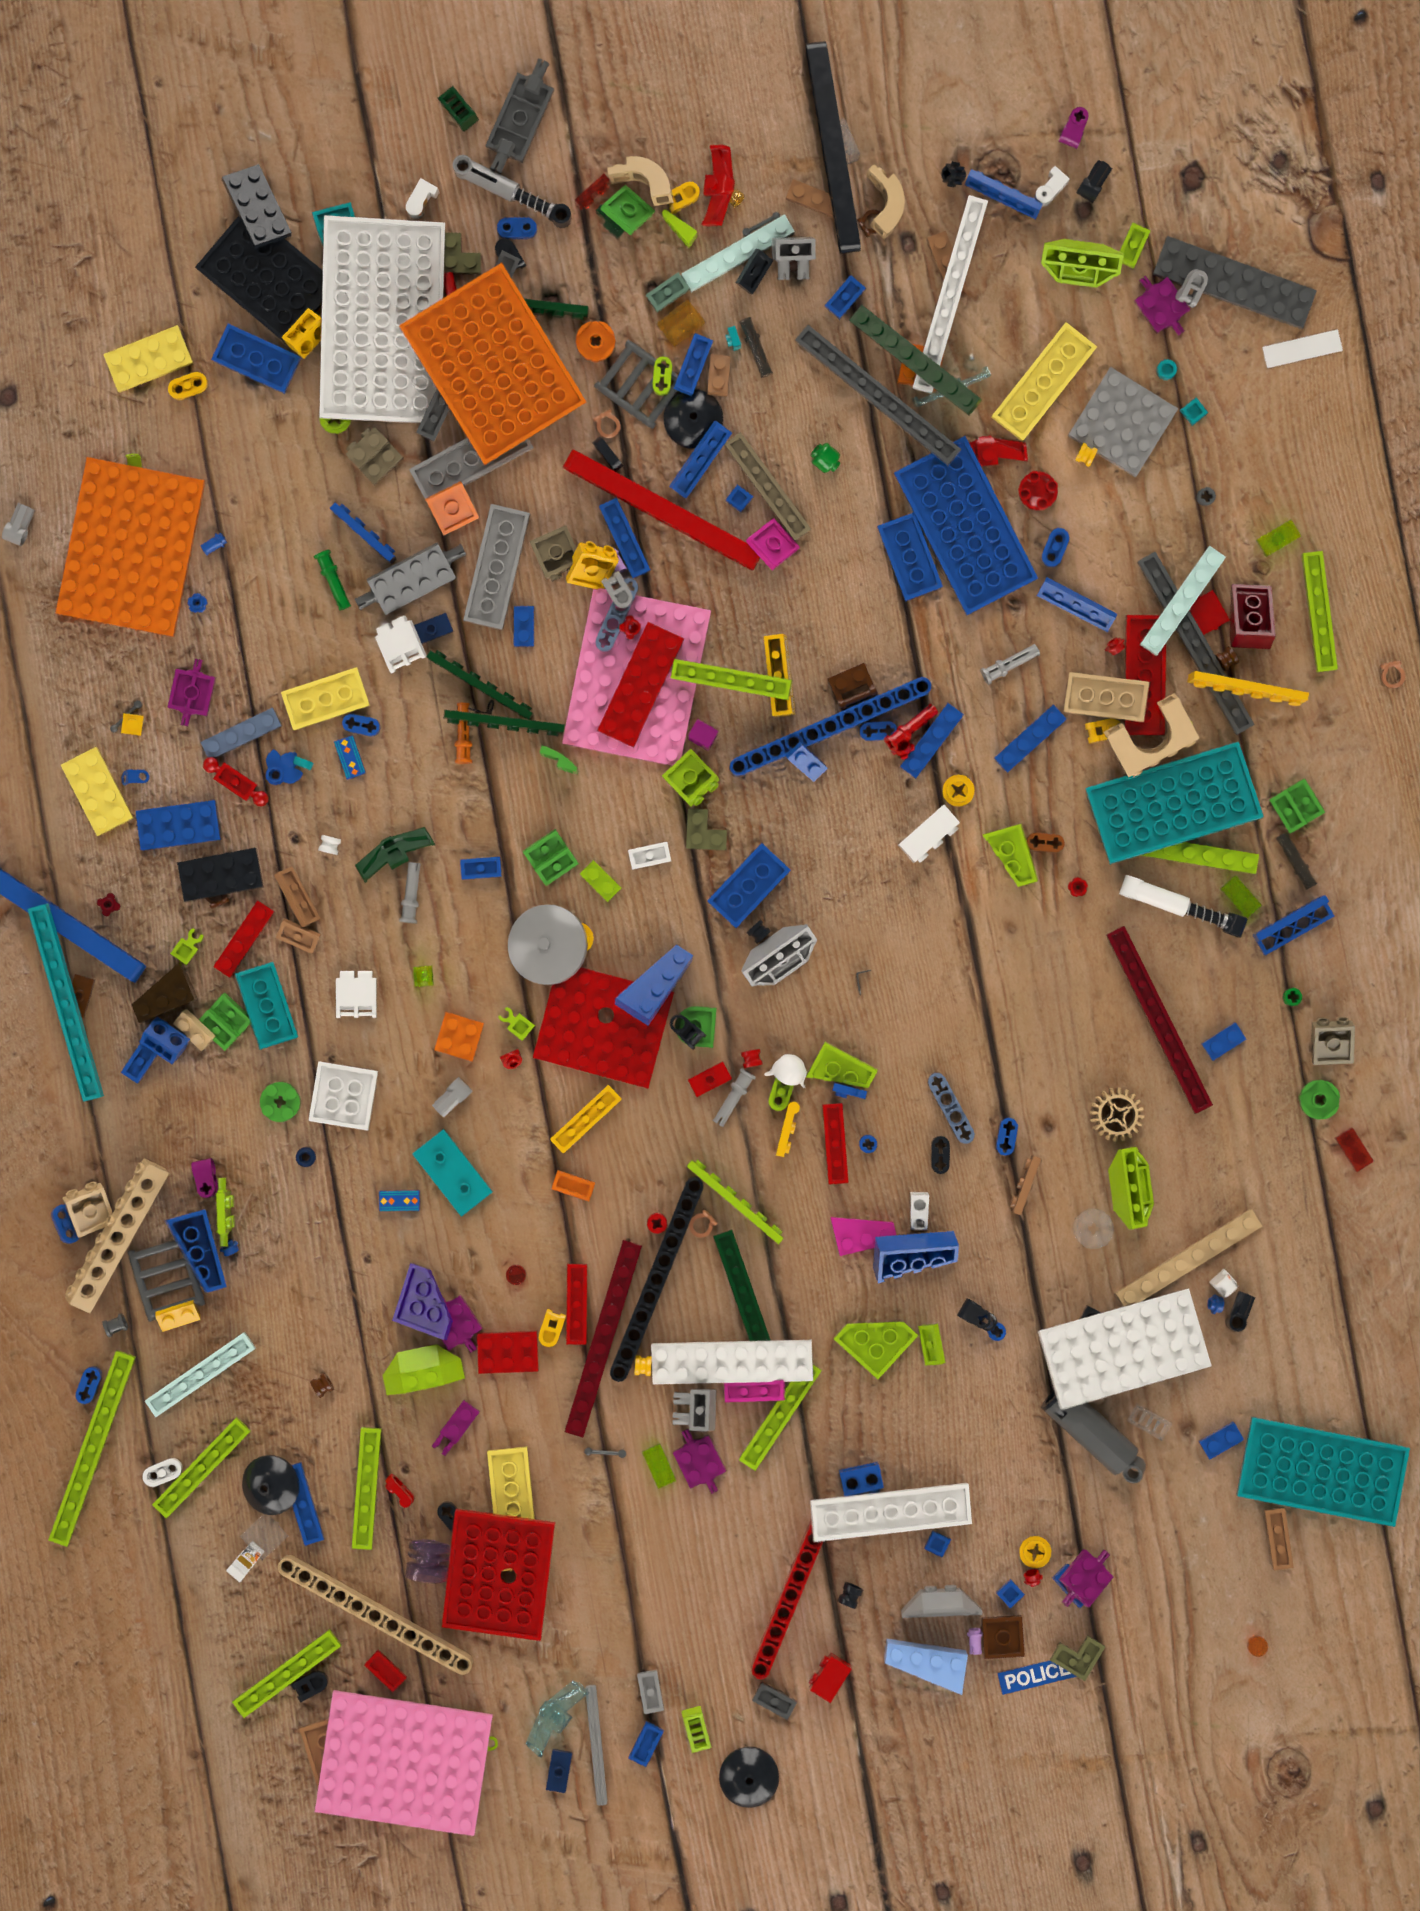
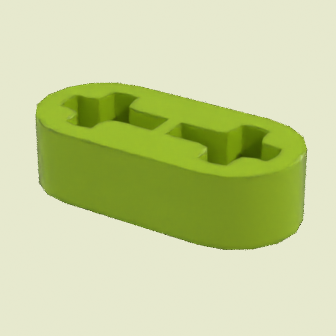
[652,356,672,396]

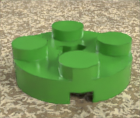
[1298,1080,1340,1120]
[260,1082,301,1122]

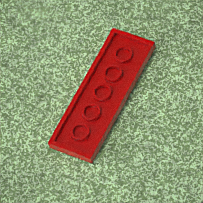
[1124,615,1166,736]
[597,622,684,748]

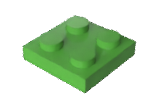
[601,184,655,235]

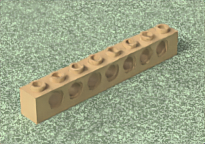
[65,1158,169,1313]

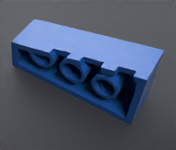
[615,945,693,1026]
[164,1209,227,1293]
[873,1231,959,1283]

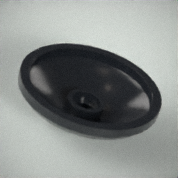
[664,389,723,449]
[242,1455,300,1515]
[719,1746,779,1808]

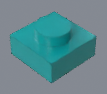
[725,326,741,351]

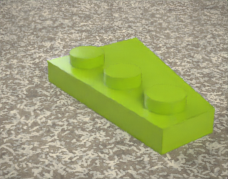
[983,823,1039,887]
[806,1042,878,1088]

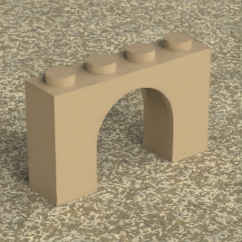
[1104,693,1200,777]

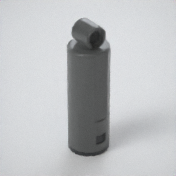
[1041,1390,1146,1483]

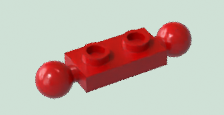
[203,757,269,807]

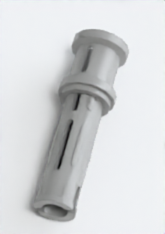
[980,644,1040,685]
[399,862,421,924]
[712,1068,756,1127]

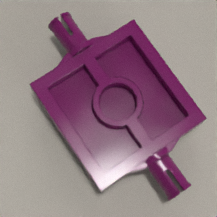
[1134,276,1190,336]
[167,658,216,727]
[441,1295,483,1353]
[673,1429,727,1494]
[1058,1549,1114,1607]

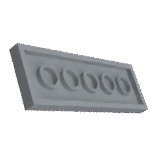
[409,438,534,499]
[463,504,530,630]

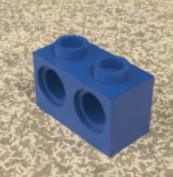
[140,1017,190,1065]
[839,1462,884,1496]

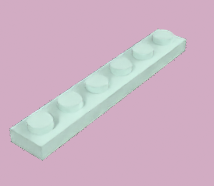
[681,214,795,293]
[1140,546,1226,656]
[145,1332,256,1417]

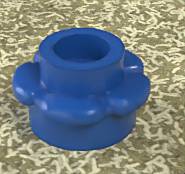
[187,593,207,613]
[220,1239,239,1256]
[1207,1294,1224,1314]

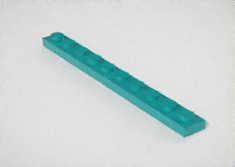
[27,903,104,1102]

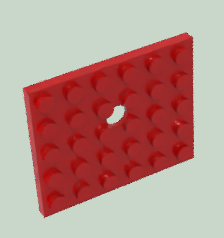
[533,967,674,1089]
[442,1509,556,1641]

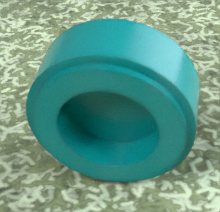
[1156,359,1177,380]
[293,756,314,770]

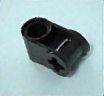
[669,1014,707,1050]
[957,1298,997,1331]

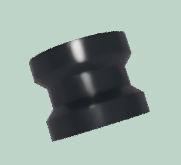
[747,919,771,944]

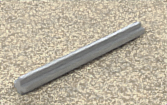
[585,1685,607,1806]

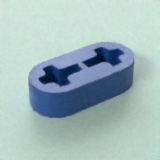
[342,714,380,736]
[859,721,897,741]
[996,1118,1018,1156]
[75,1366,102,1404]

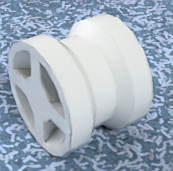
[318,835,341,855]

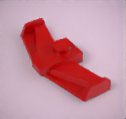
[701,145,735,227]
[969,436,1028,467]

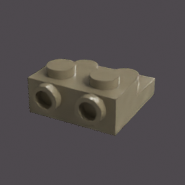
[346,427,403,485]
[530,525,576,581]
[1311,1017,1355,1065]

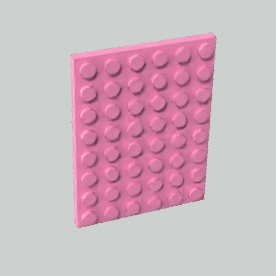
[562,588,711,766]
[315,1690,493,1836]

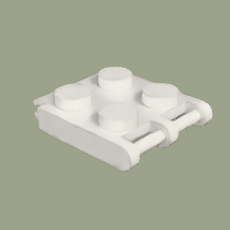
[375,615,426,673]
[336,971,377,1018]

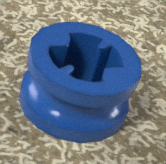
[859,1135,877,1153]
[987,1322,1006,1341]

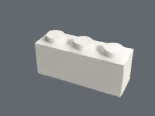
[898,805,960,863]

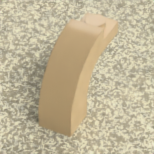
[607,156,674,206]
[865,164,905,240]

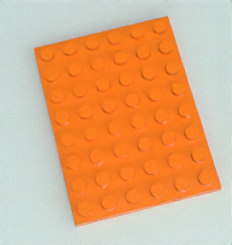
[399,263,586,466]
[55,457,205,637]

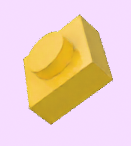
[121,713,144,736]

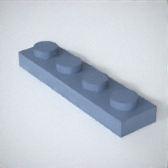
[201,708,282,758]

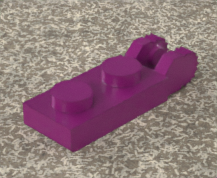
[432,1400,480,1456]

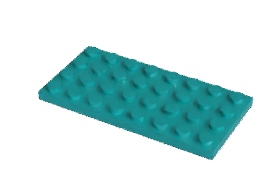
[1085,742,1264,865]
[1236,1416,1410,1527]

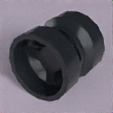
[837,1582,863,1609]

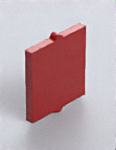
[1189,590,1230,635]

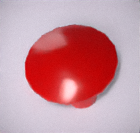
[1018,471,1058,511]

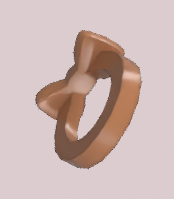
[593,409,620,438]
[1380,660,1405,689]
[689,1209,718,1238]

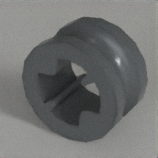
[1196,487,1216,506]

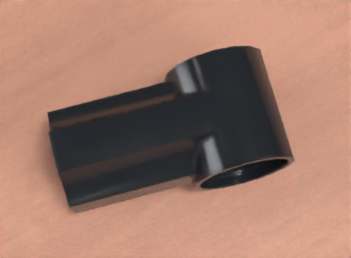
[1076,160,1113,203]
[1226,1291,1256,1332]

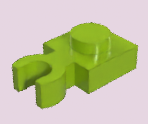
[170,928,204,966]
[498,1007,535,1041]

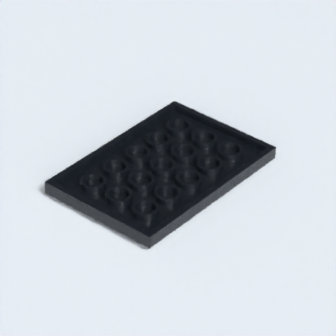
[195,216,323,346]

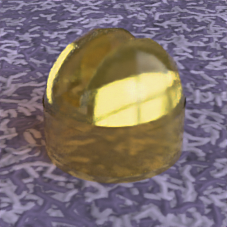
[729,189,745,208]

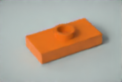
[551,1170,596,1202]

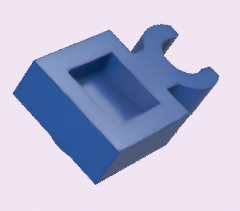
[832,1083,867,1099]

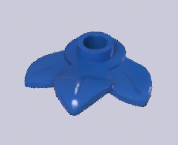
[265,749,303,785]

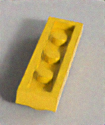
[550,1084,622,1154]

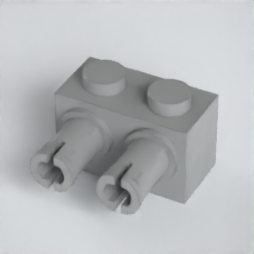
[772,237,816,280]
[673,1389,716,1431]

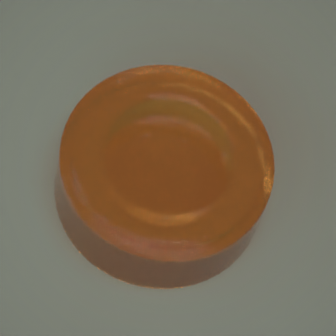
[1247,1635,1268,1657]

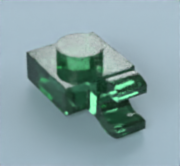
[596,205,625,239]

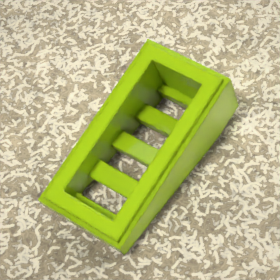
[662,209,697,248]
[682,1706,711,1753]

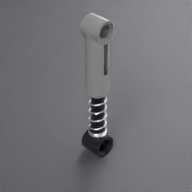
[453,155,572,228]

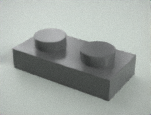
[752,1682,797,1720]

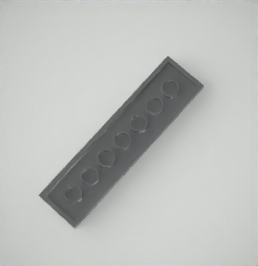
[1153,236,1317,329]

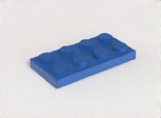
[211,323,301,394]
[877,512,943,602]
[135,800,221,851]
[707,843,791,928]

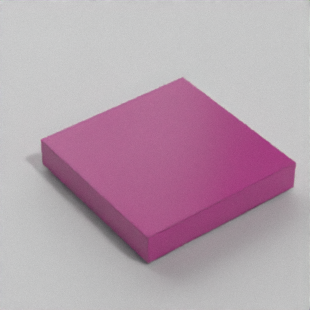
[746,518,800,571]

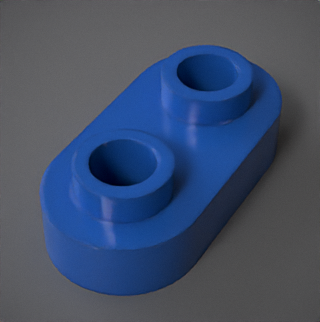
[497,217,537,239]
[1041,528,1069,567]
[51,1205,80,1244]

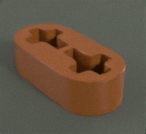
[1026,833,1065,853]

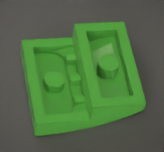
[540,745,579,775]
[1269,778,1325,834]
[522,829,579,886]
[199,993,251,1051]

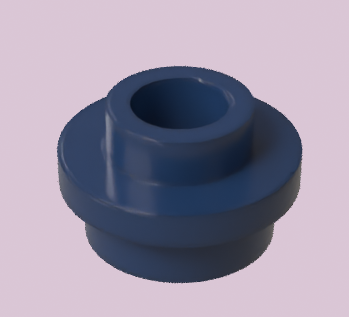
[296,1147,316,1167]

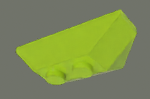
[1041,239,1124,288]
[1108,1147,1154,1230]
[383,1344,465,1395]

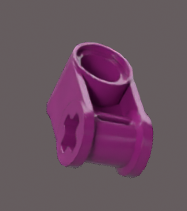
[1058,107,1089,149]
[191,1158,218,1198]

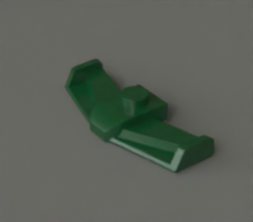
[355,827,435,883]

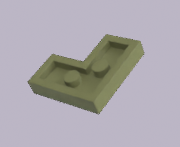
[444,233,481,275]
[686,809,727,851]
[1050,1635,1105,1681]

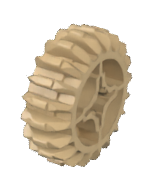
[1090,1087,1144,1142]

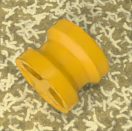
[1075,442,1098,467]
[635,1355,652,1376]

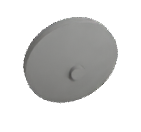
[508,905,587,985]

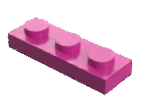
[724,1380,785,1403]

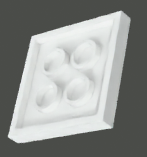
[309,1061,378,1131]

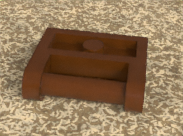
[827,663,878,711]

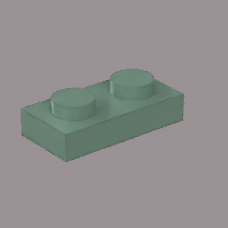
[646,272,690,313]

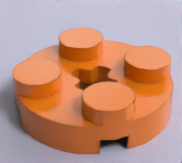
[576,321,616,363]

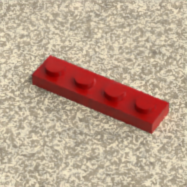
[213,900,275,978]
[822,1103,849,1185]
[566,1264,587,1345]

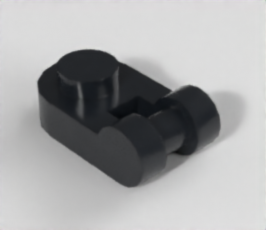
[495,238,526,269]
[290,1671,328,1702]

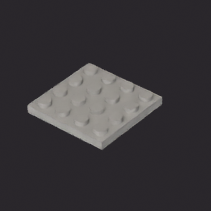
[1068,367,1178,478]

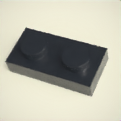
[735,249,774,294]

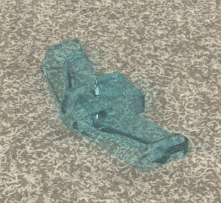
[912,366,991,408]
[525,1680,589,1757]

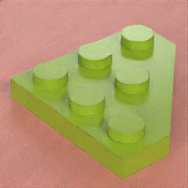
[833,1321,919,1380]

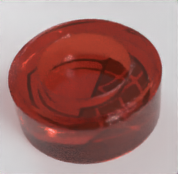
[506,1264,526,1285]

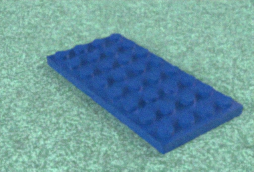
[894,436,1038,616]

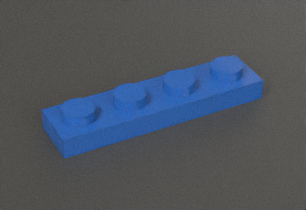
[964,169,1043,220]
[669,421,732,499]
[599,498,651,579]
[330,503,397,564]
[1037,577,1117,632]
[900,703,964,779]
[994,704,1067,773]
[292,1462,325,1546]

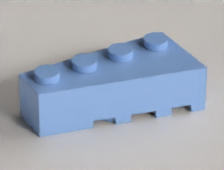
[884,1639,968,1695]

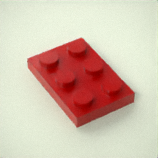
[477,1331,539,1374]

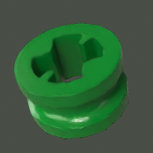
[1283,988,1302,1006]

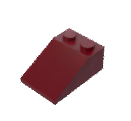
[1230,584,1276,649]

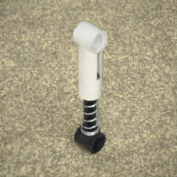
[1119,875,1248,938]

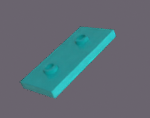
[234,962,298,1050]
[412,1129,493,1217]

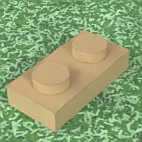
[173,1009,215,1051]

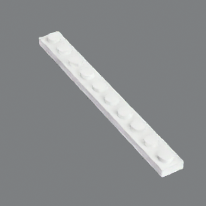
[913,195,988,394]

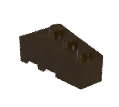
[131,963,198,1023]

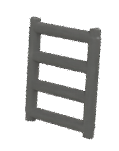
[594,339,678,429]
[128,1240,205,1322]

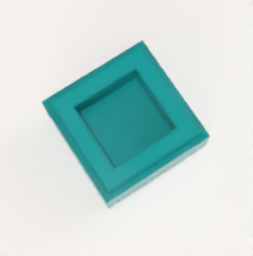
[1180,397,1209,426]

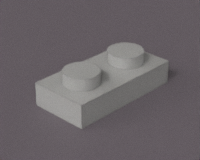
[637,1669,664,1714]

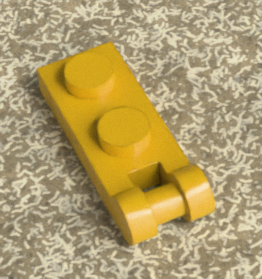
[776,1101,800,1157]

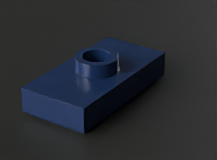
[414,613,454,644]
[546,1749,572,1793]

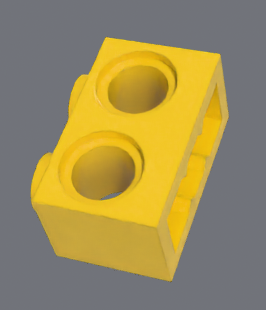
[282,308,322,359]

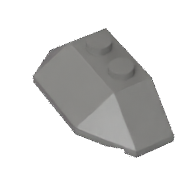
[741,924,817,986]
[901,1585,983,1618]

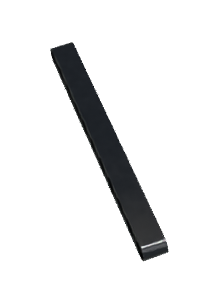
[805,41,861,254]
[610,1176,704,1382]

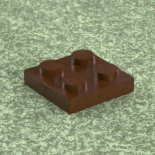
[982,1615,1025,1659]

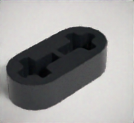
[592,437,623,472]
[931,1136,950,1174]
[437,1501,458,1533]

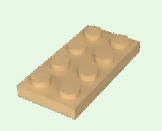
[1064,672,1150,722]

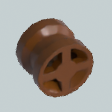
[1215,646,1239,672]
[310,1373,334,1398]

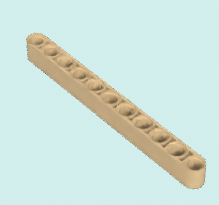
[278,1555,473,1675]

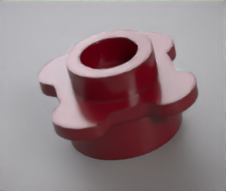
[97,893,121,916]

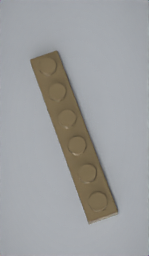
[724,432,811,541]

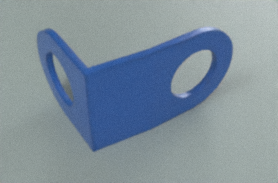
[121,769,149,786]

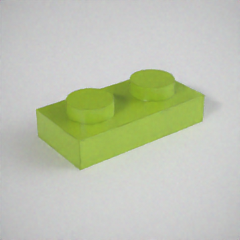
[1119,222,1151,269]
[580,860,622,902]
[918,1323,945,1366]

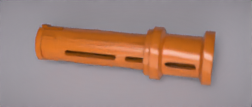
[454,703,472,764]

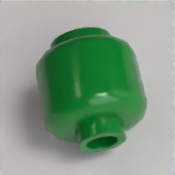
[810,443,841,473]

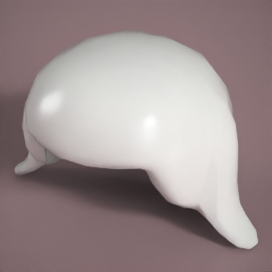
[764,1054,807,1088]

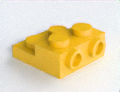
[566,541,619,589]

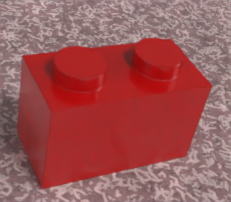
[808,1652,852,1703]

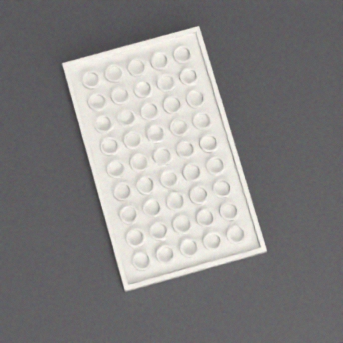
[319,215,445,423]

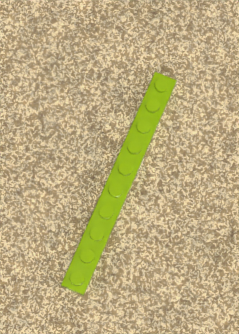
[48,1350,136,1547]

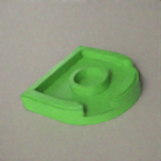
[675,1006,717,1048]

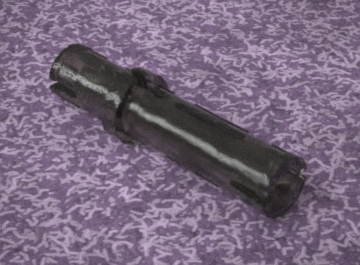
[739,317,773,378]
[1276,832,1318,890]

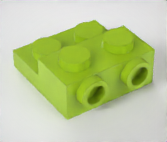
[662,749,720,807]

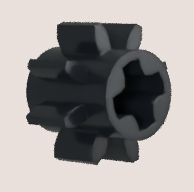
[941,161,966,187]

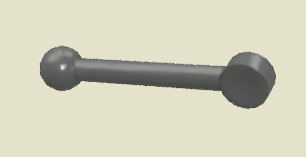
[742,212,780,237]
[110,700,142,732]
[584,1448,626,1458]

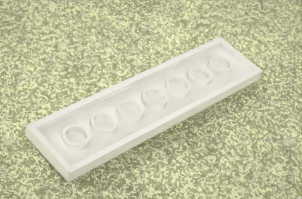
[651,1340,813,1384]
[810,1483,972,1542]

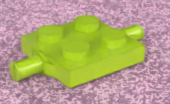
[216,1178,235,1247]

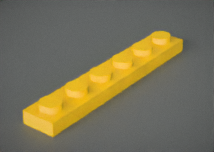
[1187,671,1309,706]

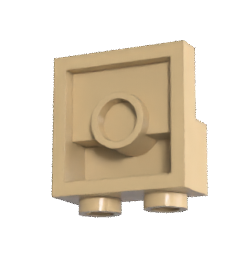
[62,1182,113,1238]

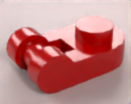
[385,1474,415,1508]

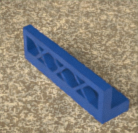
[1253,895,1334,956]

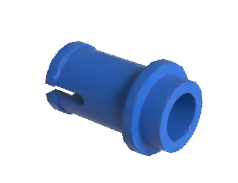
[200,533,227,556]

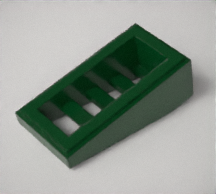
[438,86,479,132]

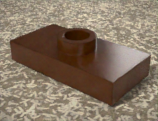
[72,974,95,1018]

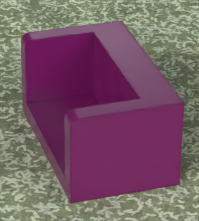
[688,719,718,751]

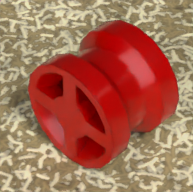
[741,1049,763,1068]
[647,1213,667,1234]

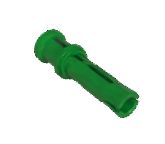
[314,549,351,611]

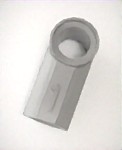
[2,503,35,546]
[432,1077,473,1117]

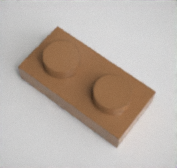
[707,354,731,397]
[276,918,321,954]

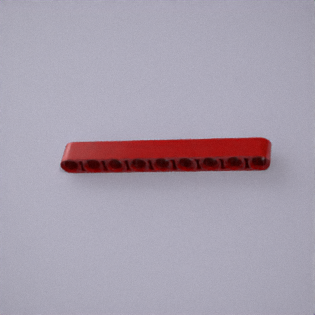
[751,1520,823,1680]

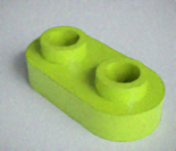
[768,1078,794,1111]

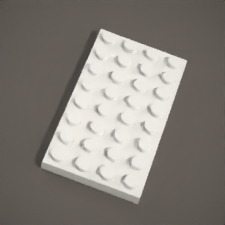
[1038,1289,1211,1410]

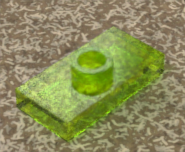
[1256,519,1301,557]
[1220,875,1262,918]
[642,1443,676,1489]

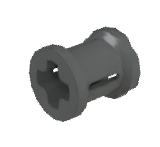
[102,1313,128,1338]

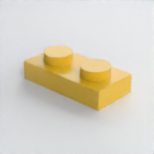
[155,1300,200,1332]

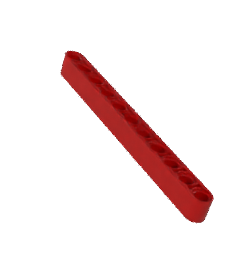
[563,449,760,571]

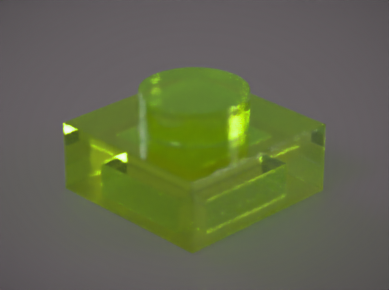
[413,965,434,987]

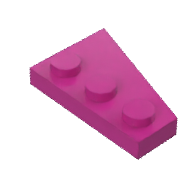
[830,1217,896,1256]

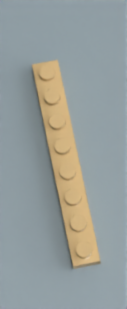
[1115,1209,1262,1307]

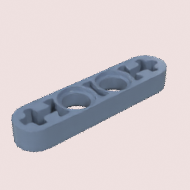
[596,578,638,652]
[928,1073,975,1144]

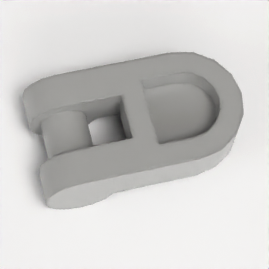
[1175,269,1208,308]
[601,571,633,608]

